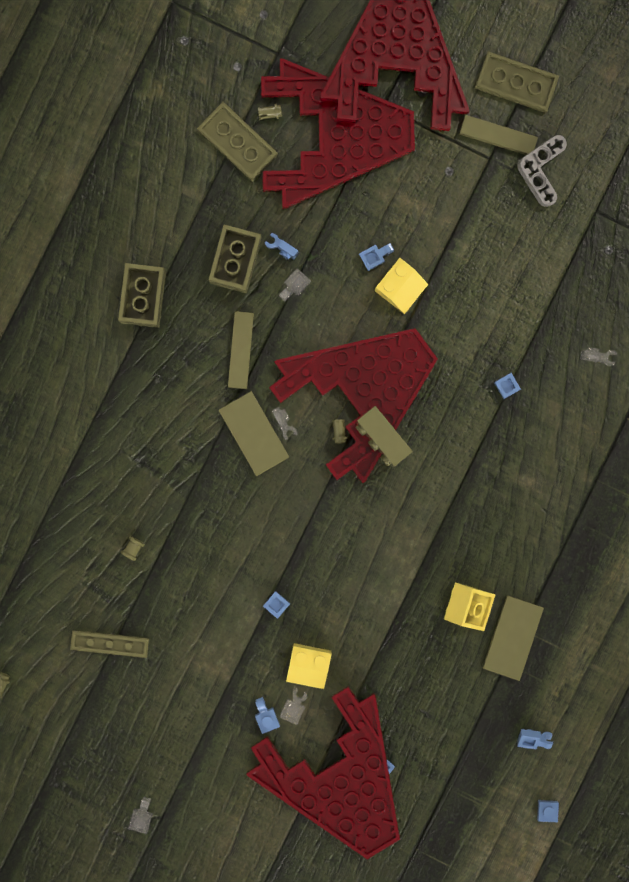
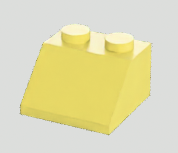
[375,258,428,314]
[444,582,495,631]
[286,643,332,689]

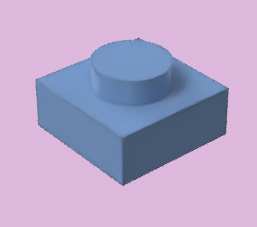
[494,373,521,399]
[263,591,290,619]
[537,800,559,822]

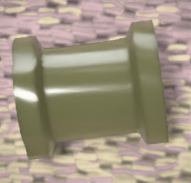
[120,536,145,561]

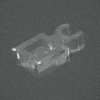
[279,688,307,725]

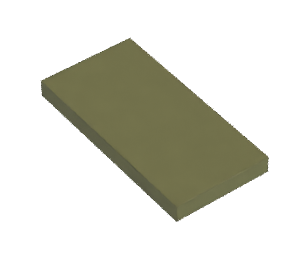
[475,51,559,113]
[197,102,278,182]
[219,391,290,476]
[482,595,544,681]

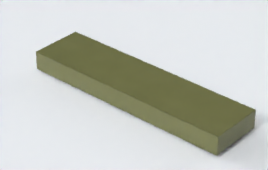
[459,115,538,155]
[228,311,254,389]
[70,630,149,658]

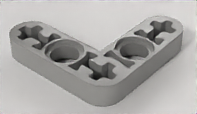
[517,135,567,207]

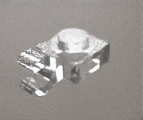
[279,268,311,302]
[580,347,617,366]
[272,407,297,440]
[128,797,153,834]

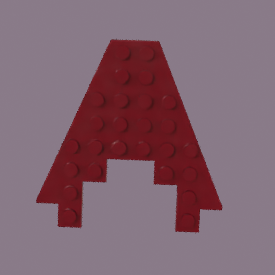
[320,0,469,131]
[261,59,415,209]
[269,328,438,483]
[246,686,400,859]

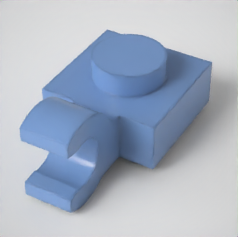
[265,233,298,260]
[359,243,394,271]
[255,697,280,734]
[517,729,553,749]

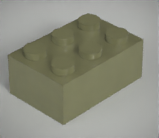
[209,225,262,293]
[118,263,166,328]
[355,406,413,467]

